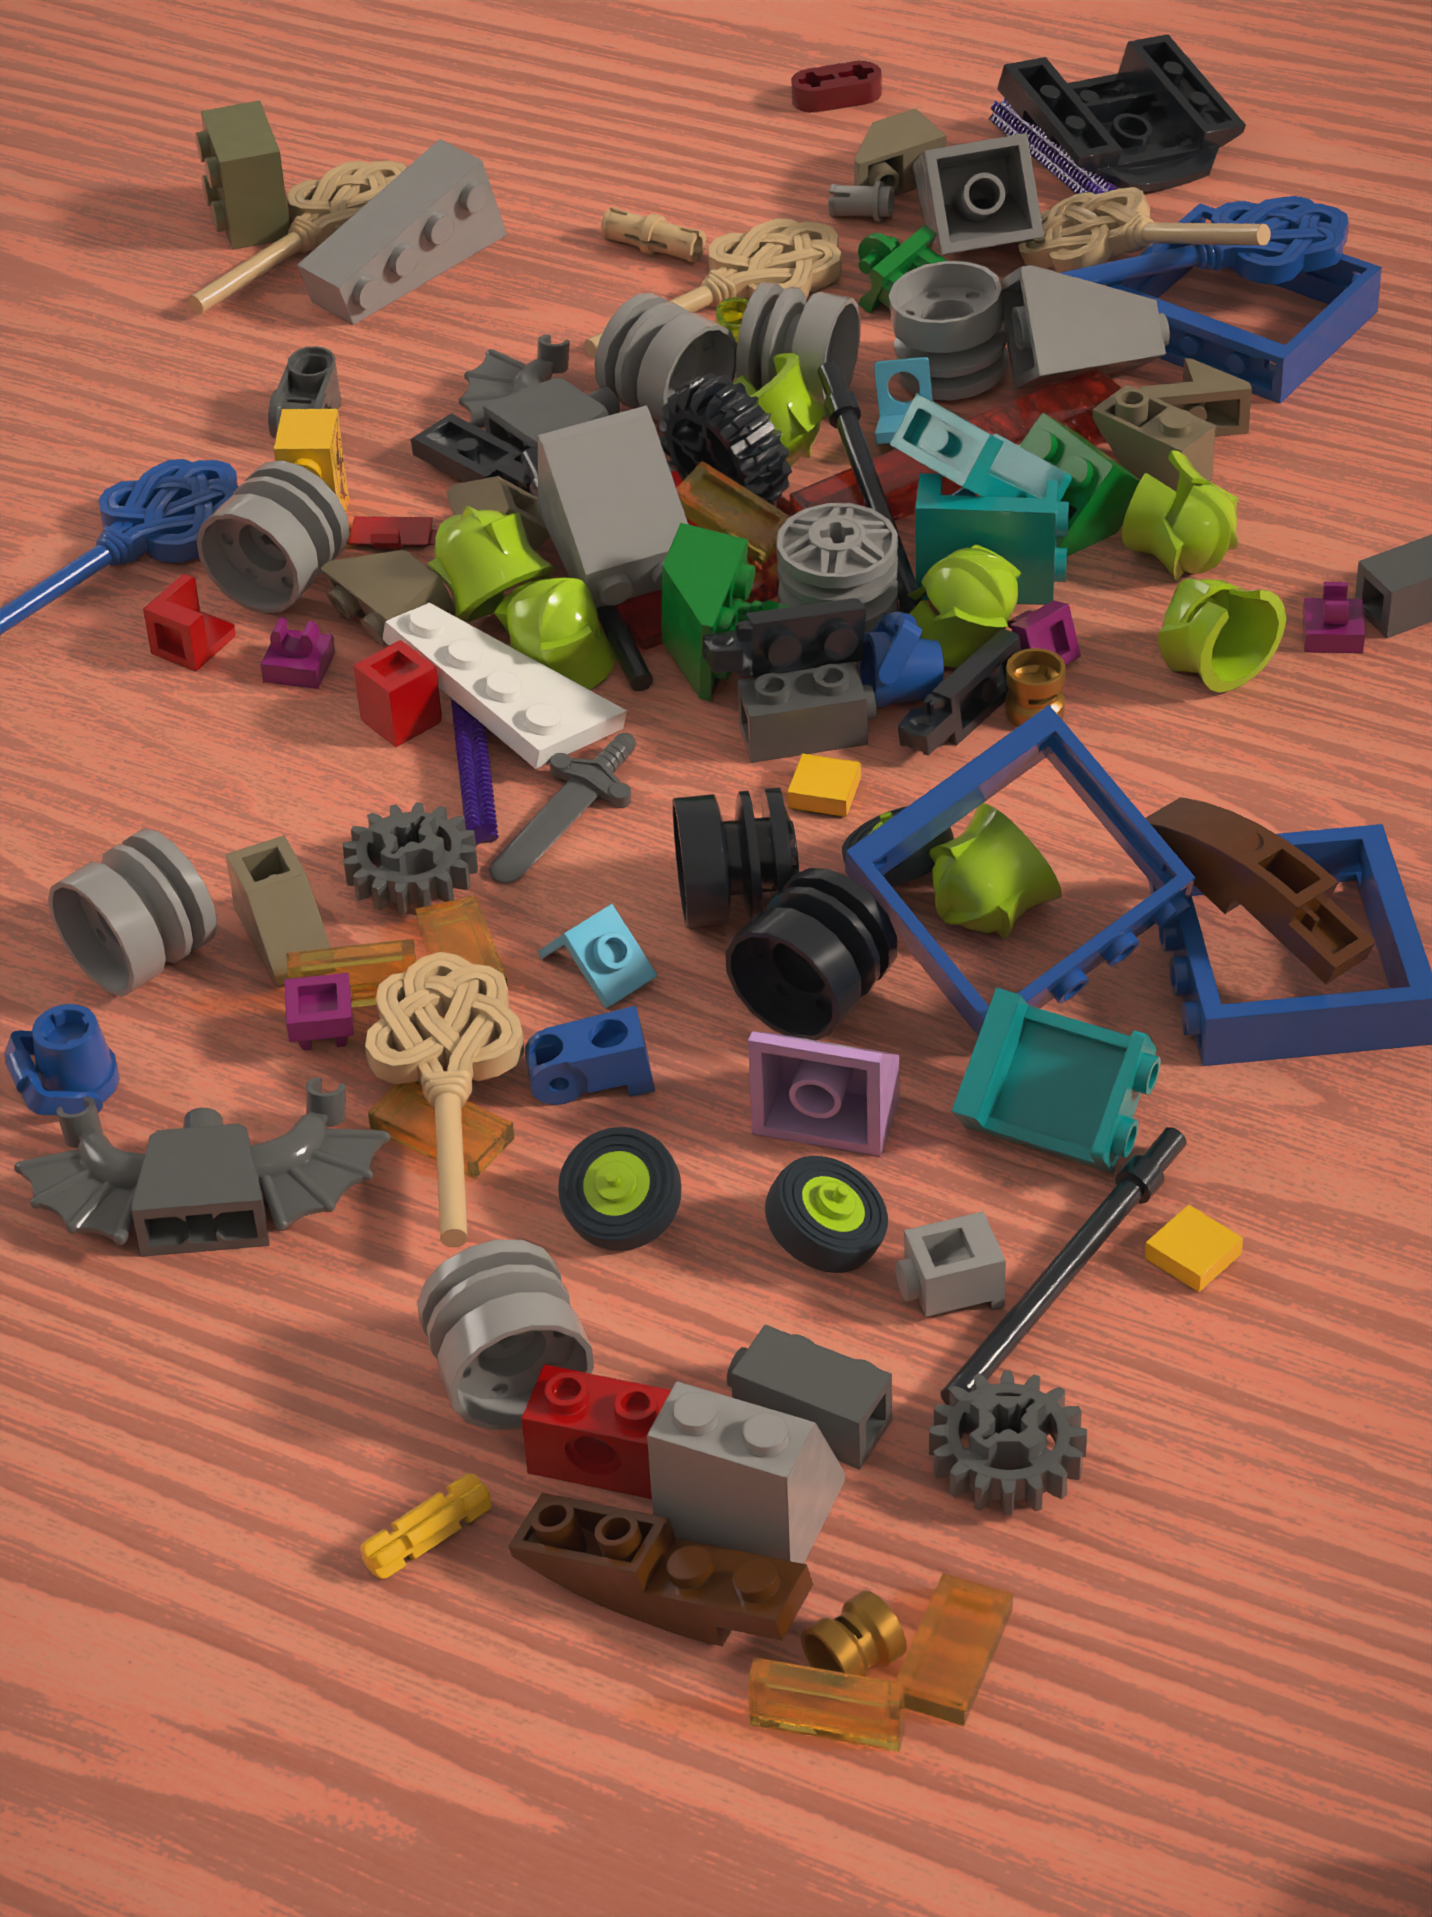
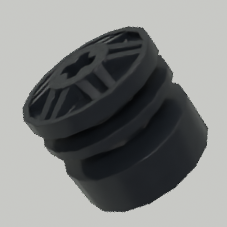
[672,787,799,928]
[725,868,897,1040]

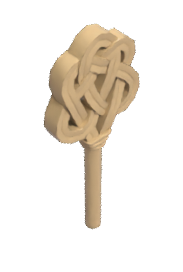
[188,161,407,314]
[1018,187,1271,273]
[585,218,842,359]
[365,952,525,1247]

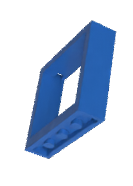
[1105,203,1382,404]
[845,704,1195,1036]
[1147,824,1432,1066]

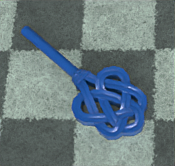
[1060,196,1349,285]
[0,459,239,635]

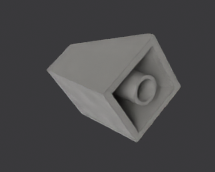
[913,133,1044,256]
[1000,265,1170,389]
[538,405,688,608]
[647,1381,845,1564]

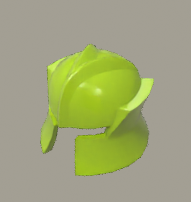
[732,353,826,467]
[1121,450,1238,581]
[427,506,555,622]
[907,544,1022,668]
[494,578,617,689]
[1158,578,1287,693]
[929,803,1062,940]

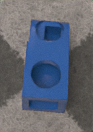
[525,1006,655,1105]

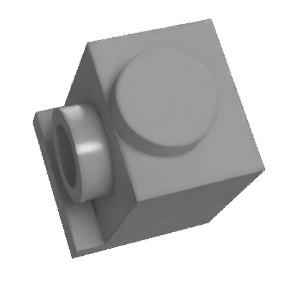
[895,1212,1006,1317]

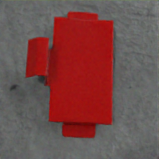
[346,516,438,548]

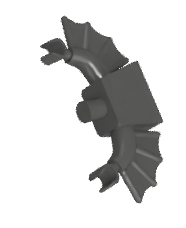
[459,335,684,482]
[14,1077,390,1257]

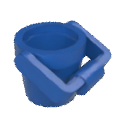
[855,611,944,709]
[4,1004,120,1115]

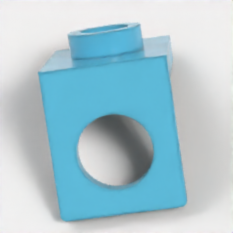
[874,357,933,444]
[537,904,657,1008]

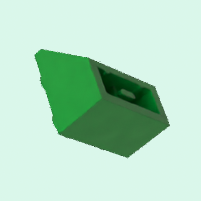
[1020,412,1140,557]
[661,522,755,701]

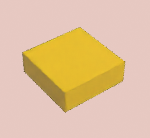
[787,753,861,817]
[1145,1204,1243,1292]

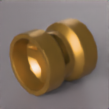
[1005,648,1066,727]
[801,1590,907,1695]

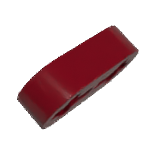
[791,61,882,113]

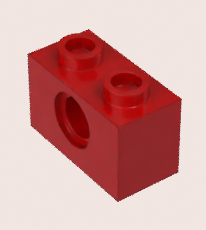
[521,1364,671,1499]

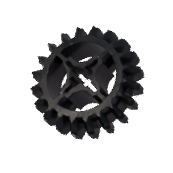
[659,372,792,522]

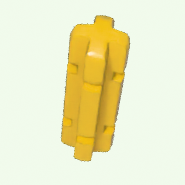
[360,1473,492,1580]

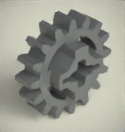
[343,802,478,914]
[929,1370,1087,1515]

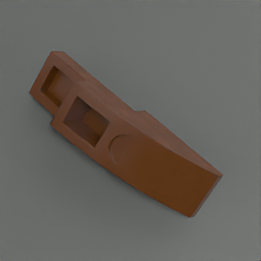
[1146,797,1376,984]
[508,1493,813,1647]

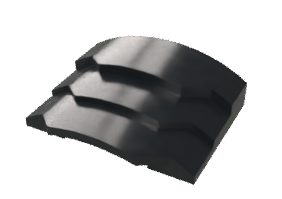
[997,34,1246,192]

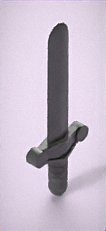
[489,733,636,883]

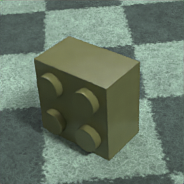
[195,100,290,250]

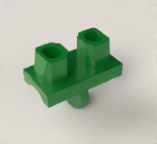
[858,225,947,313]

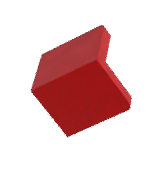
[143,574,236,672]
[353,640,442,747]

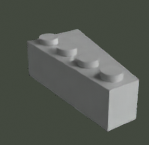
[297,139,507,325]

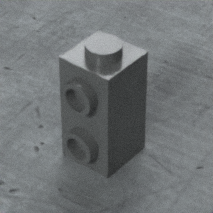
[1355,535,1432,638]
[738,662,877,763]
[726,1324,892,1469]

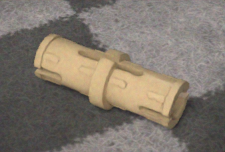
[601,207,706,263]

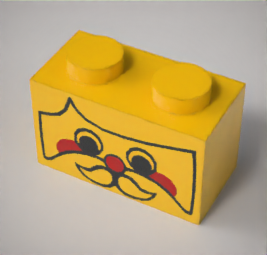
[274,409,349,512]

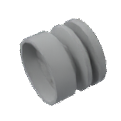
[889,261,1009,401]
[736,282,861,404]
[595,292,737,421]
[197,460,350,614]
[776,503,898,633]
[48,828,217,997]
[417,1239,594,1430]

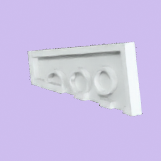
[382,603,627,769]

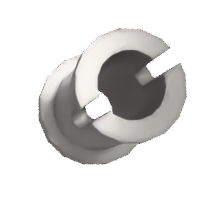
[828,181,894,222]

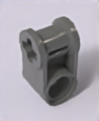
[268,346,341,438]

